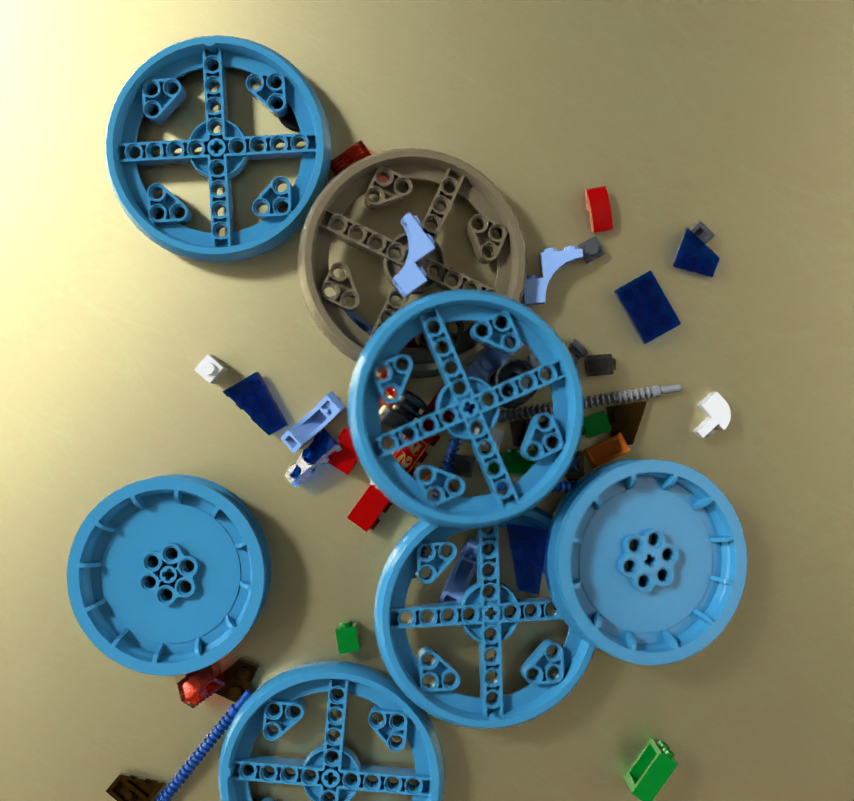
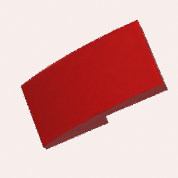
[585,186,613,233]

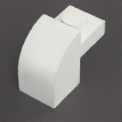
[693,392,731,438]

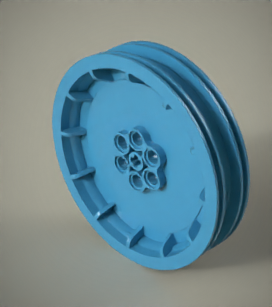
[544,459,747,665]
[67,474,271,676]

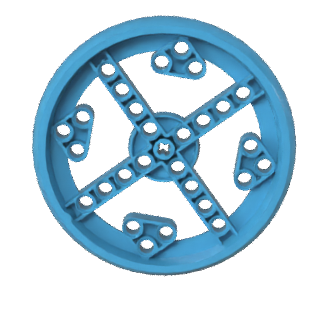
[105,35,332,263]
[348,289,584,529]
[374,506,596,730]
[218,660,445,801]

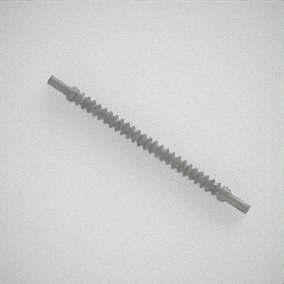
[497,384,681,423]

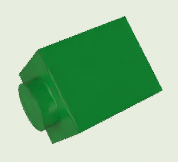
[582,410,612,438]
[335,620,361,654]

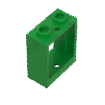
[624,738,678,801]

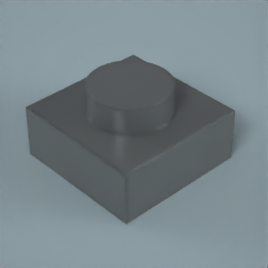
[684,220,715,250]
[577,236,606,264]
[451,454,475,478]

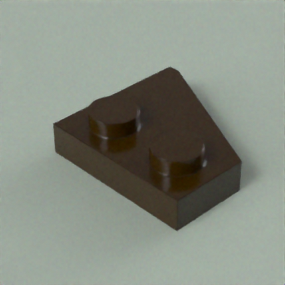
[606,401,646,445]
[206,658,259,702]
[106,773,165,801]

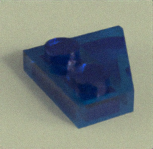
[672,227,720,277]

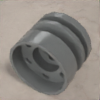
[489,359,537,408]
[380,389,432,439]

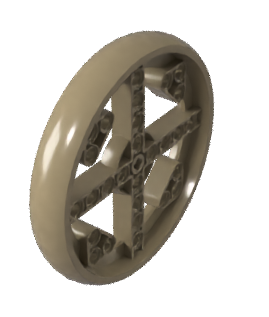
[298,148,527,378]

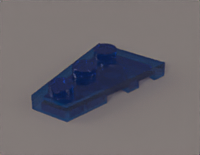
[223,372,288,435]
[285,429,343,488]
[506,523,549,594]

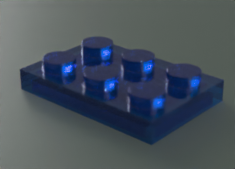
[614,270,681,344]

